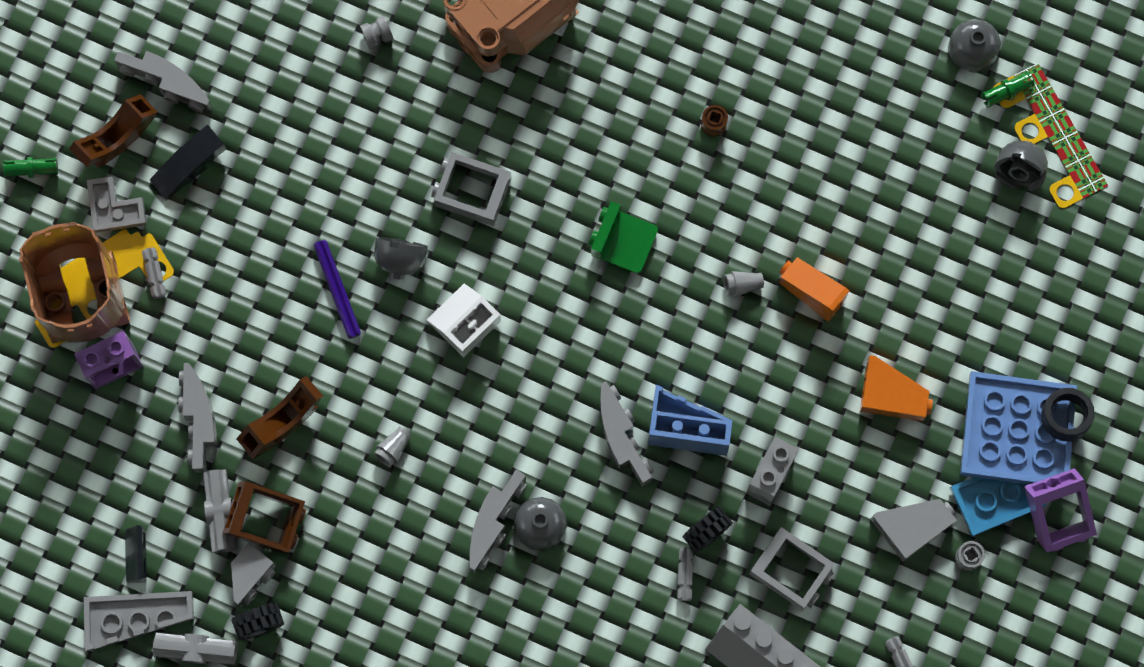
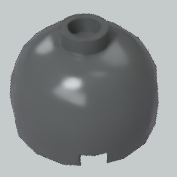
[948,19,1001,73]
[994,141,1048,191]
[374,237,428,280]
[514,497,567,551]

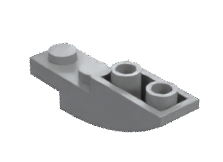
[114,51,212,112]
[178,363,217,473]
[600,381,653,487]
[470,469,527,573]

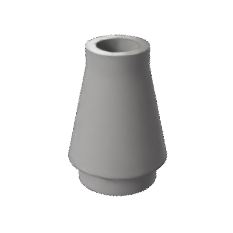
[723,271,764,297]
[374,426,411,467]

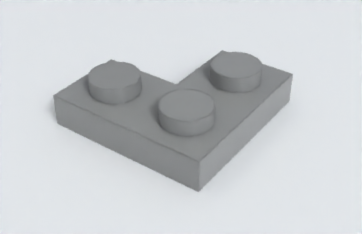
[87,176,147,233]

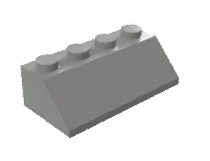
[705,604,820,667]

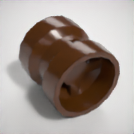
[701,105,728,137]

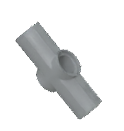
[203,469,236,553]
[153,633,238,665]

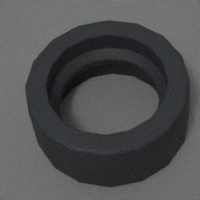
[1041,388,1095,441]

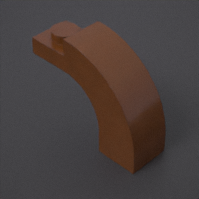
[69,94,158,167]
[236,376,323,459]

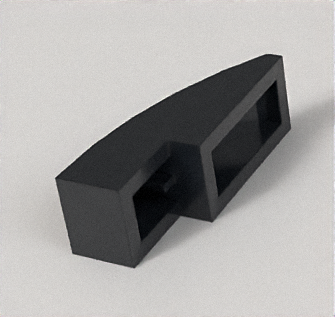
[150,125,227,201]

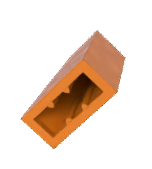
[779,257,849,322]
[860,355,933,422]

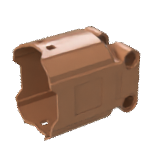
[443,0,579,73]
[19,222,130,343]

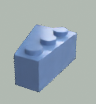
[648,385,733,456]

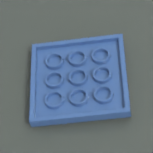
[960,371,1077,485]

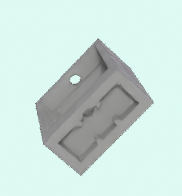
[431,152,512,226]
[746,437,799,506]
[749,527,835,611]

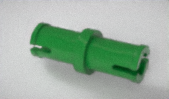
[981,71,1035,108]
[3,157,58,178]

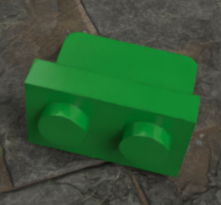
[588,201,658,274]

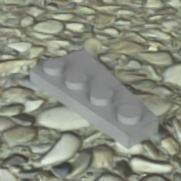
[84,591,194,652]

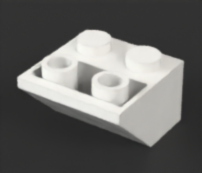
[426,284,501,358]

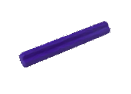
[314,240,361,339]

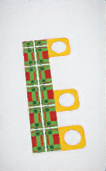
[993,63,1108,208]

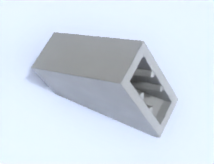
[870,499,957,562]

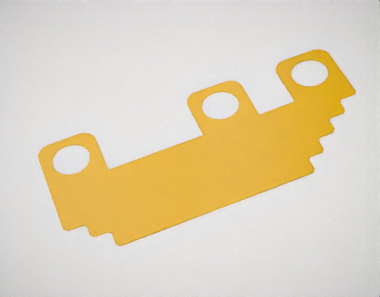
[35,229,174,348]

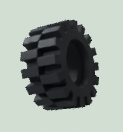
[682,506,733,553]
[231,603,284,641]

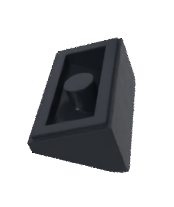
[125,525,147,583]

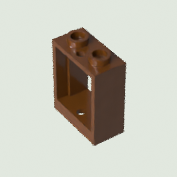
[222,481,306,553]

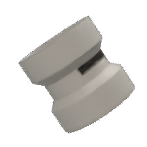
[360,16,394,49]
[955,541,985,571]

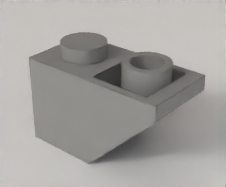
[231,542,276,607]

